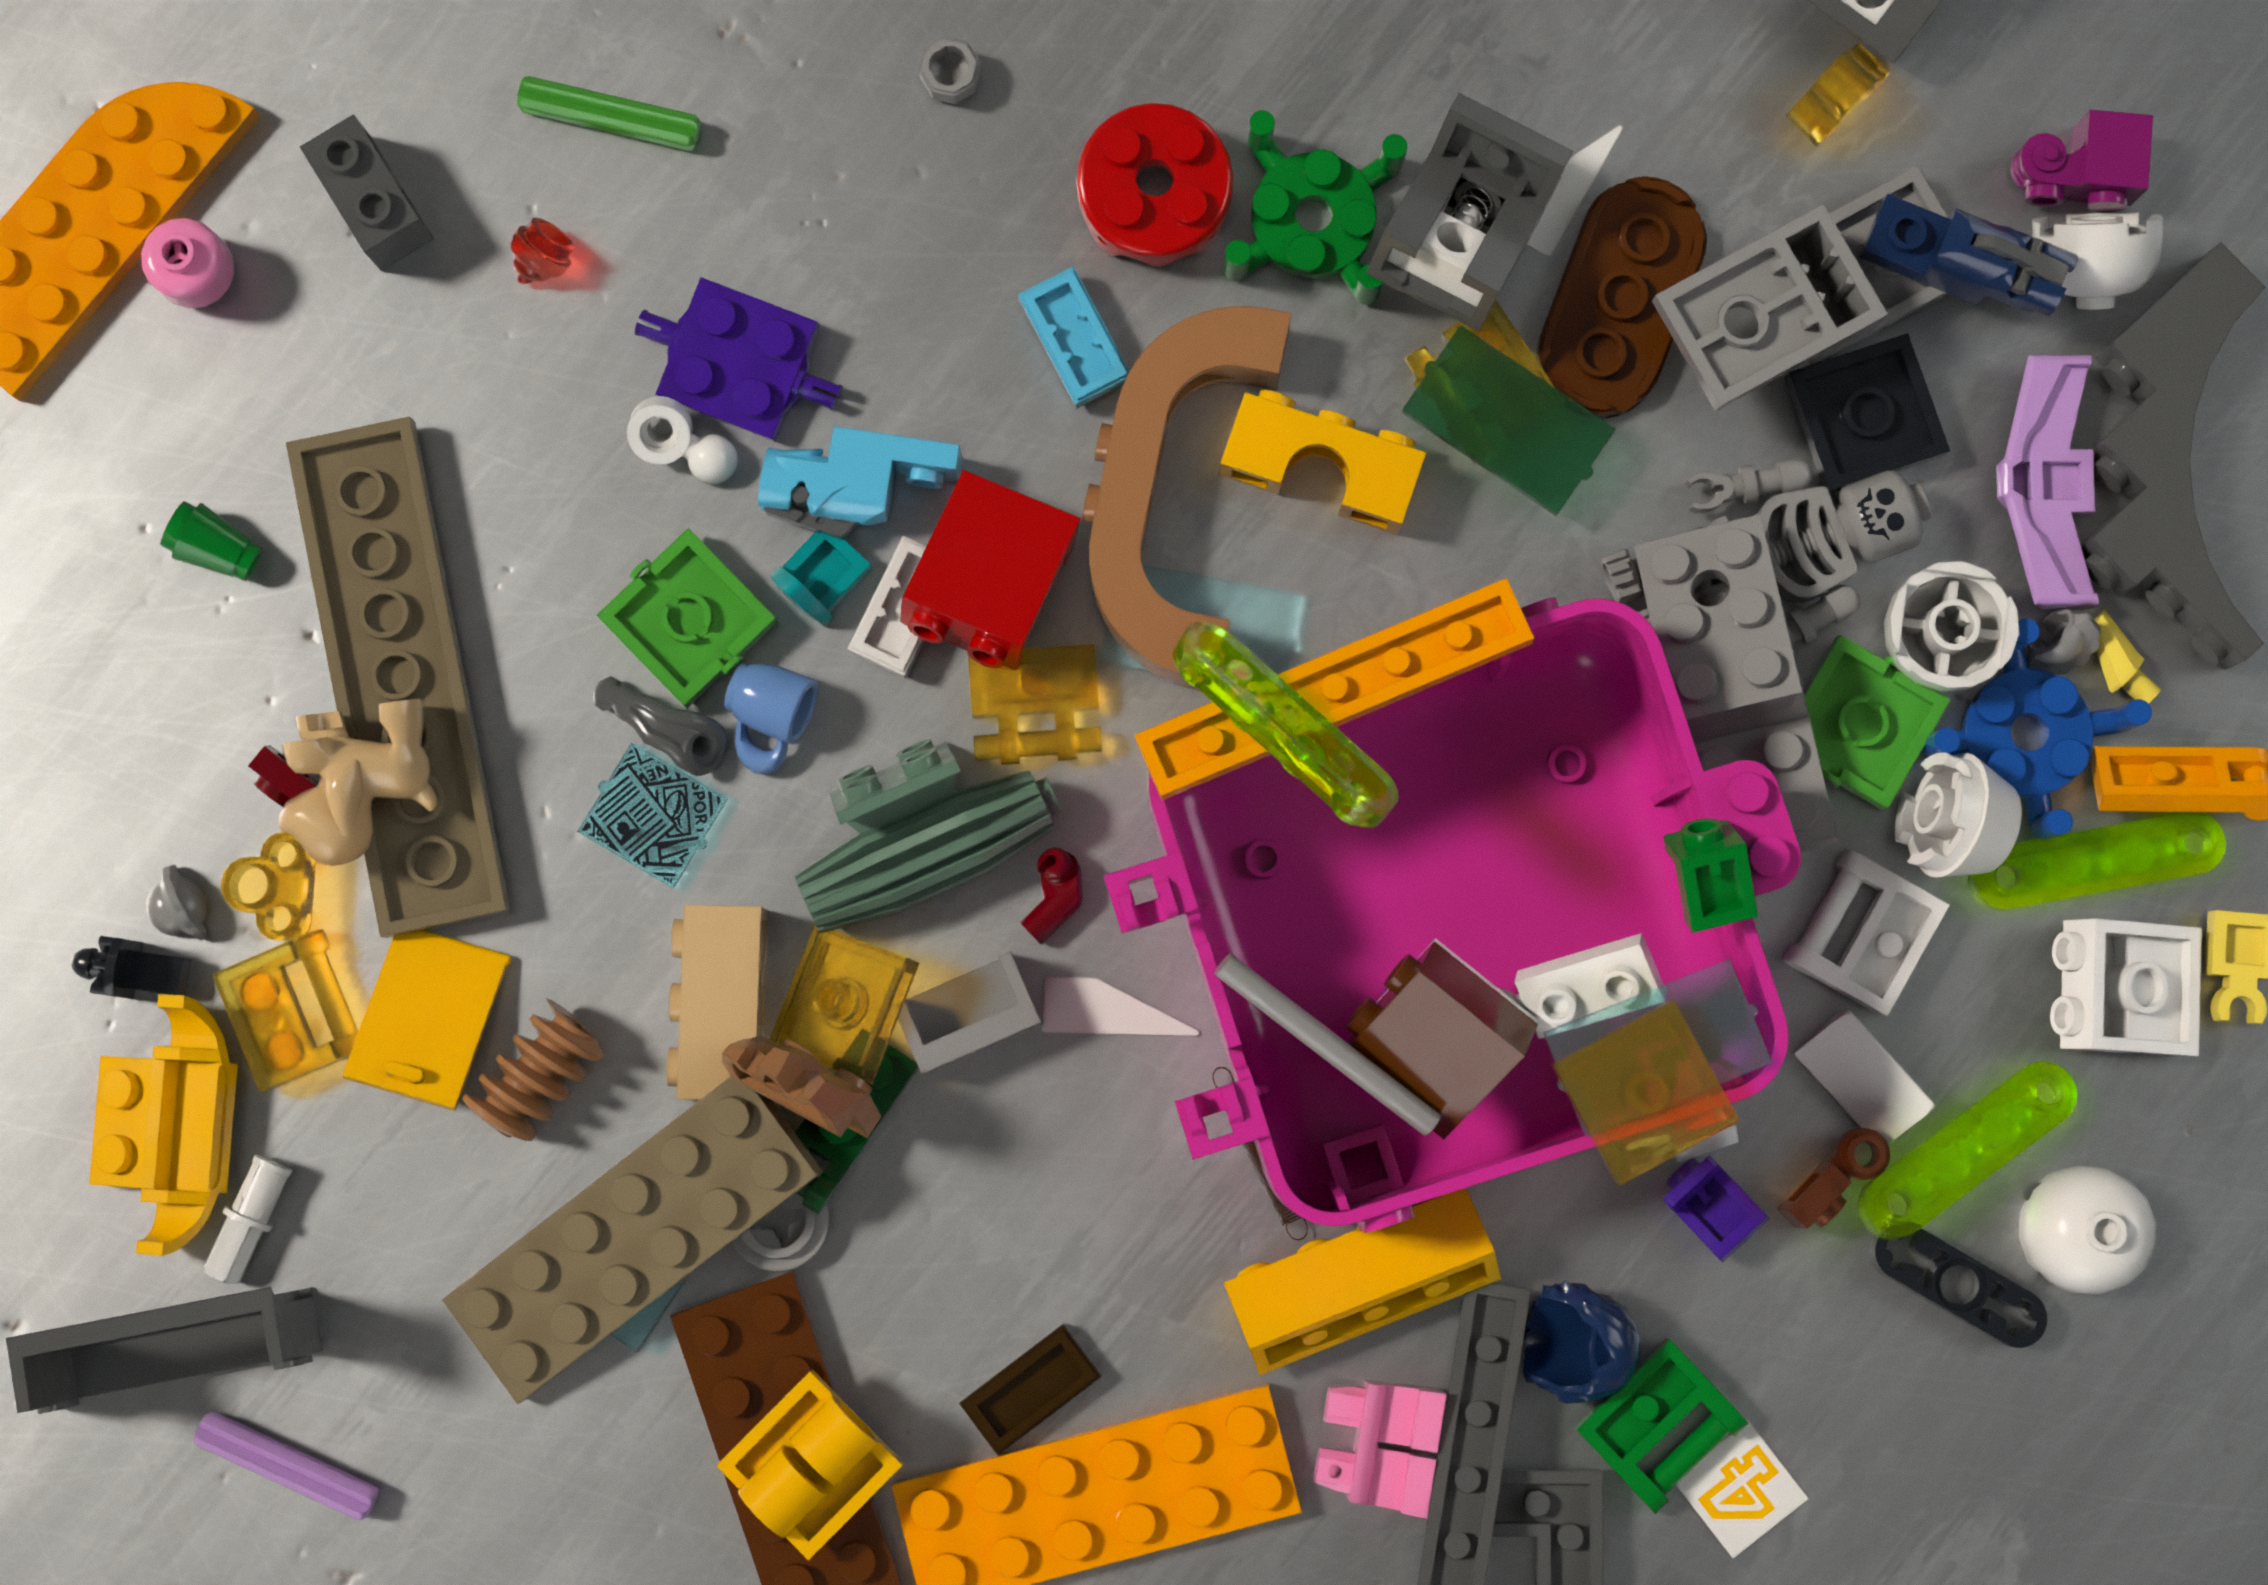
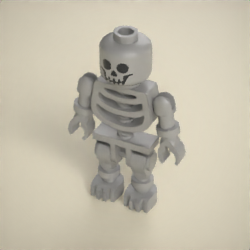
[1601,460,1931,646]

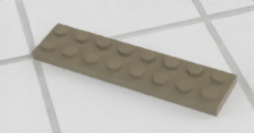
[286,416,511,938]

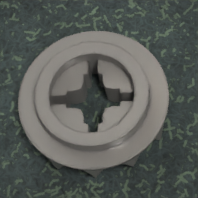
[731,1193,829,1271]

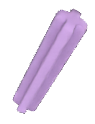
[194,1412,379,1520]

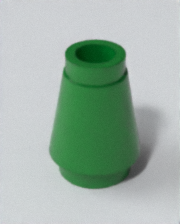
[160,501,263,581]

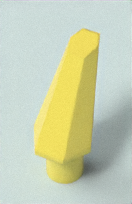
[2094,609,2161,704]

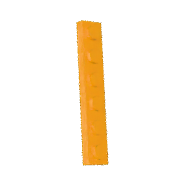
[1134,578,1534,801]

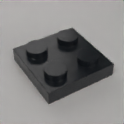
[1784,333,1950,494]

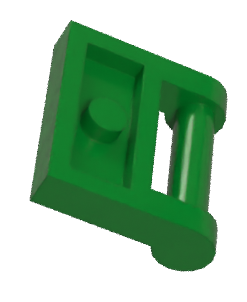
[1573,1338,1749,1514]

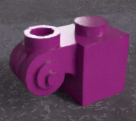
[2010,109,2153,213]

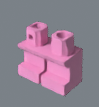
[1313,1379,1447,1519]

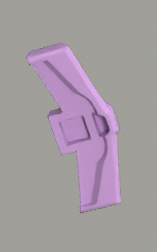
[1996,355,2099,610]

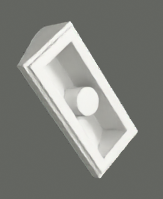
[1793,1010,1936,1144]

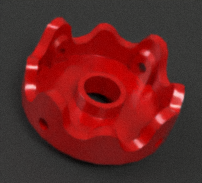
[1076,103,1234,267]

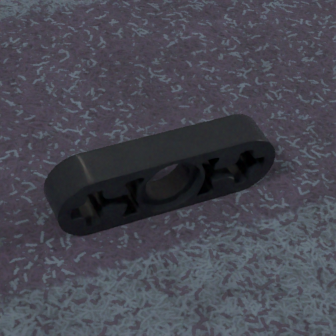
[1868,1222,2047,1348]

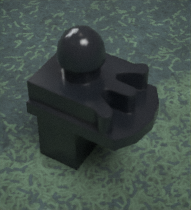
[71,936,192,999]

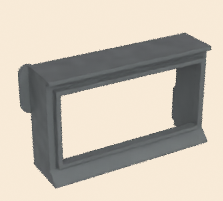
[6,1287,323,1414]

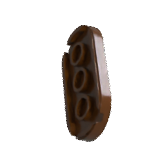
[1536,176,1707,419]

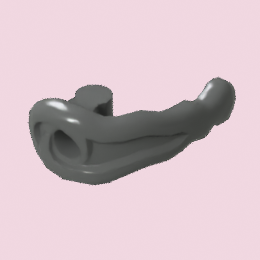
[593,676,729,776]

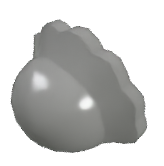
[2027,608,2101,674]
[147,864,208,940]

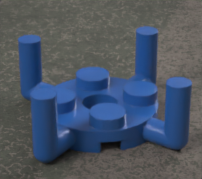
[1921,618,2152,840]

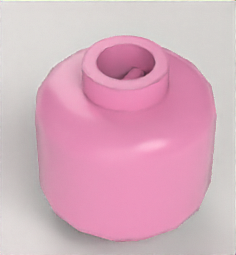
[141,218,234,308]

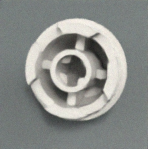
[1895,753,2022,878]

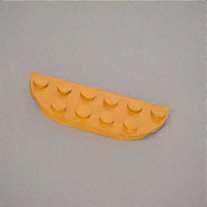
[0,82,261,401]

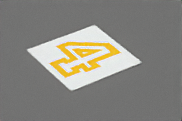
[1676,1421,1809,1558]

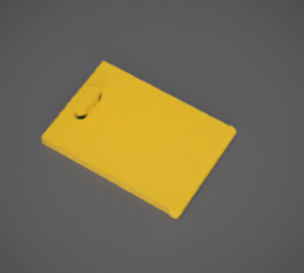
[342,930,511,1111]

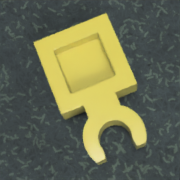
[2204,910,2268,1024]

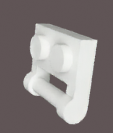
[1782,849,1950,1017]

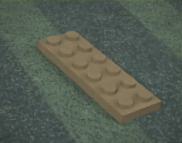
[442,1076,823,1404]

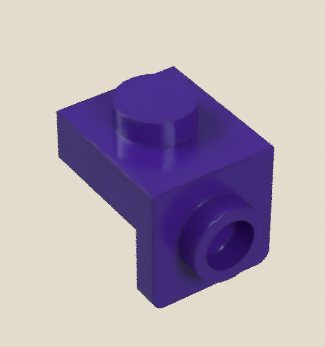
[1662,1155,1770,1263]

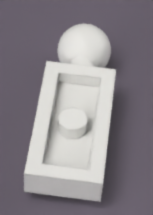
[1497,933,1666,1039]

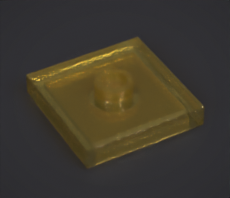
[769,925,920,1085]
[1551,1000,1740,1186]

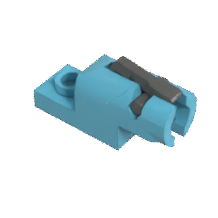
[758,426,963,539]

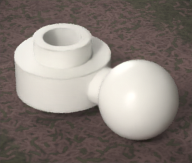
[627,396,738,484]

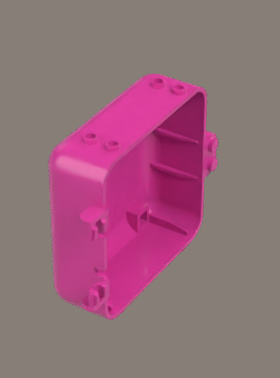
[1104,597,1801,1233]

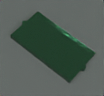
[1401,325,1616,516]

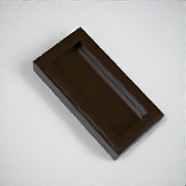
[959,1324,1102,1456]

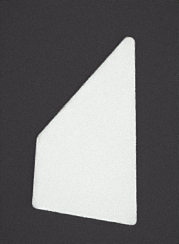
[1527,125,1623,256]
[1042,977,1199,1036]

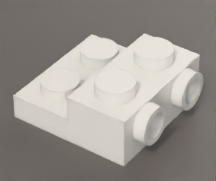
[2050,918,2202,1056]

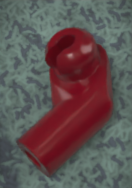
[1019,847,1083,945]

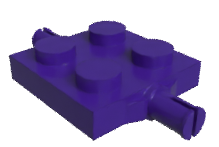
[635,277,843,442]

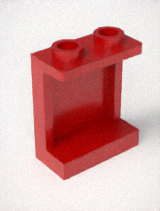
[900,470,1081,670]

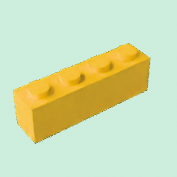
[1223,1188,1501,1375]

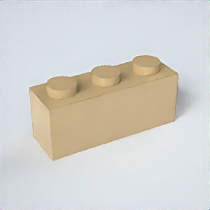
[666,904,769,1100]

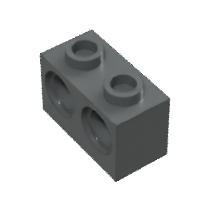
[300,114,434,271]

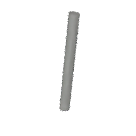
[1214,953,1441,1136]

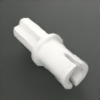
[204,1154,293,1285]

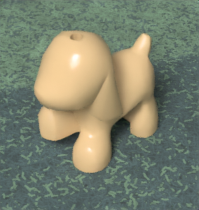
[278,698,438,866]

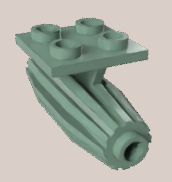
[794,739,1062,934]

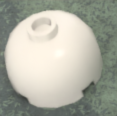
[2032,212,2163,310]
[1884,561,2019,691]
[2019,1165,2156,1295]

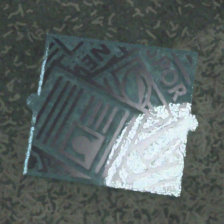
[577,742,728,889]

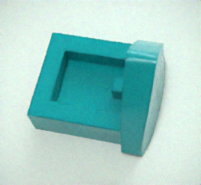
[770,531,873,627]

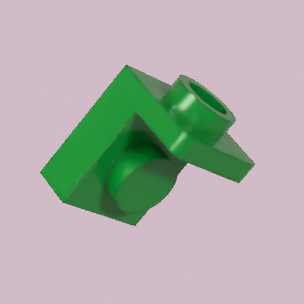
[1663,818,1758,933]

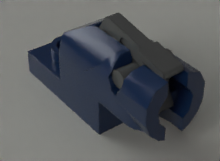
[1859,194,2078,316]

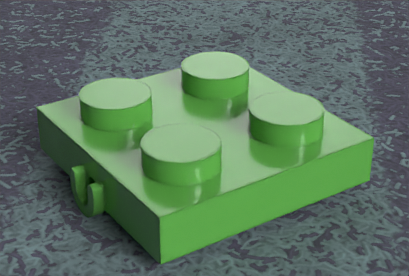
[596,528,778,709]
[1804,635,1951,811]

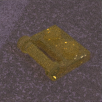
[212,929,359,1093]

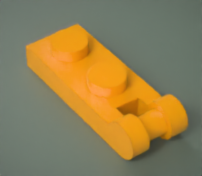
[2090,746,2268,821]

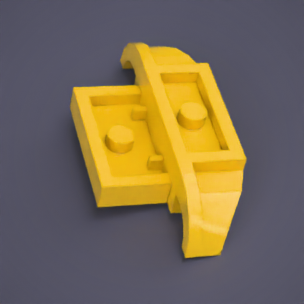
[89,994,238,1256]

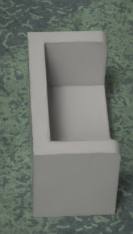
[892,951,1042,1075]

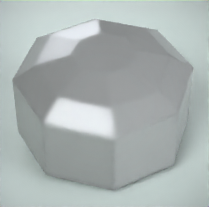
[919,37,982,104]

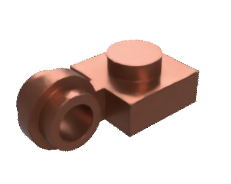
[1777,1128,1890,1229]

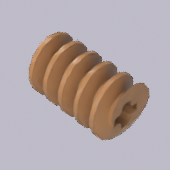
[462,998,604,1141]

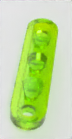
[1173,622,1399,828]
[1968,812,2226,911]
[1858,1061,2077,1240]

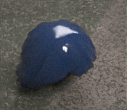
[1523,1280,1641,1404]

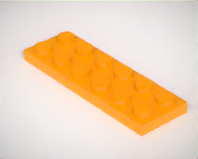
[891,1383,1302,1585]

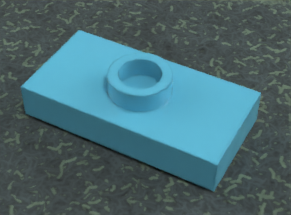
[1018,266,1130,409]

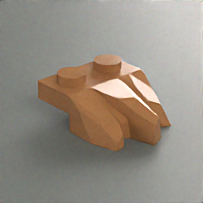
[722,1035,881,1138]

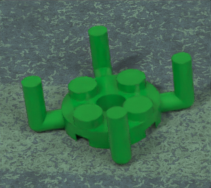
[1224,110,1407,305]

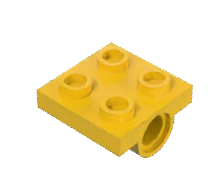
[716,1369,904,1561]

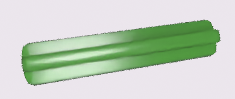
[517,76,701,151]

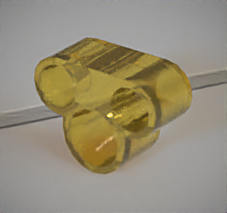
[1785,42,1891,147]
[221,832,316,943]

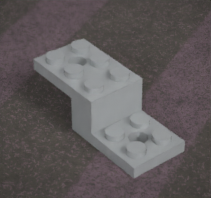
[1652,165,1948,412]
[1634,514,1839,853]

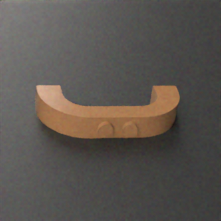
[1082,306,1291,693]

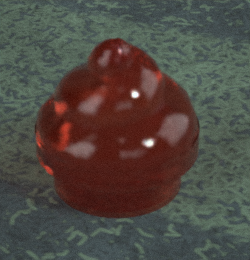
[510,218,575,284]

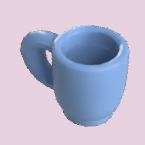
[724,663,818,775]

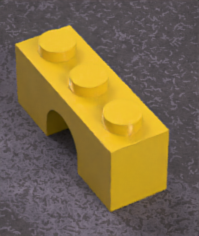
[1219,390,1426,535]

